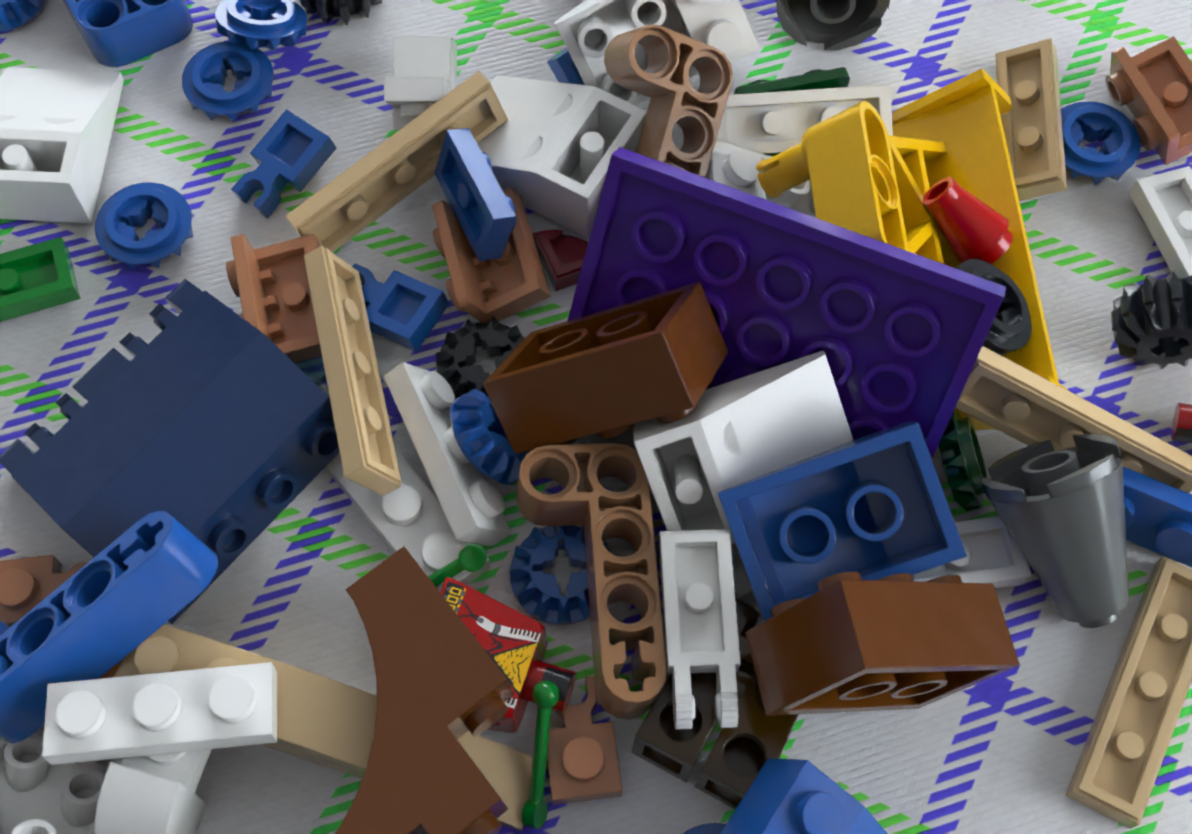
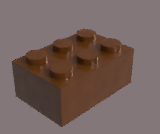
[483,282,728,454]
[745,572,1020,716]

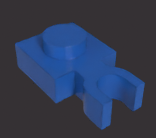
[231,109,337,219]
[352,263,450,352]

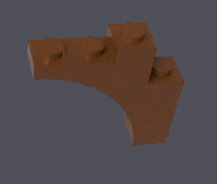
[335,546,514,834]

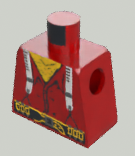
[440,577,577,733]

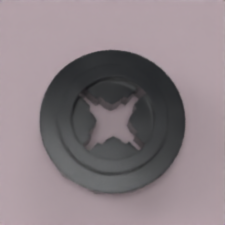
[955,259,1032,356]
[436,316,525,400]

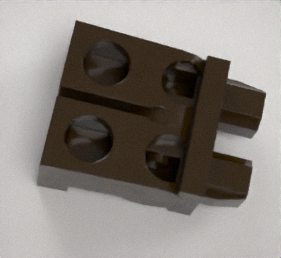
[631,598,799,810]

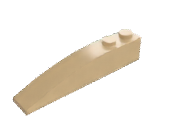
[114,624,533,832]

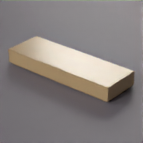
[995,38,1067,201]

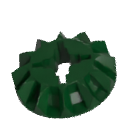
[938,408,988,511]

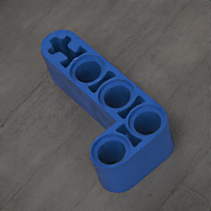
[63,0,193,67]
[0,510,218,744]

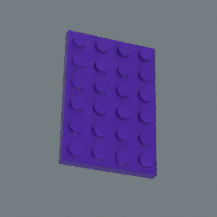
[567,147,1006,459]

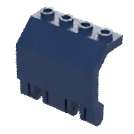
[0,279,340,624]

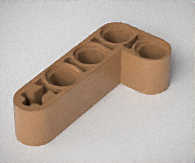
[604,24,733,177]
[516,443,667,720]

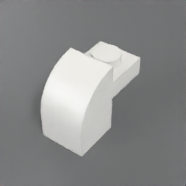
[384,36,457,130]
[94,749,212,834]

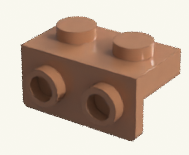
[1105,36,1192,165]
[432,187,551,323]
[226,234,322,363]

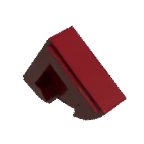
[532,229,588,291]

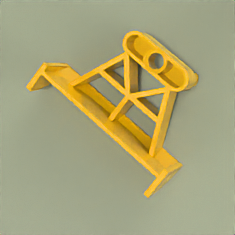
[756,68,1072,431]

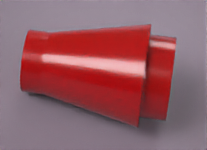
[923,177,1013,264]

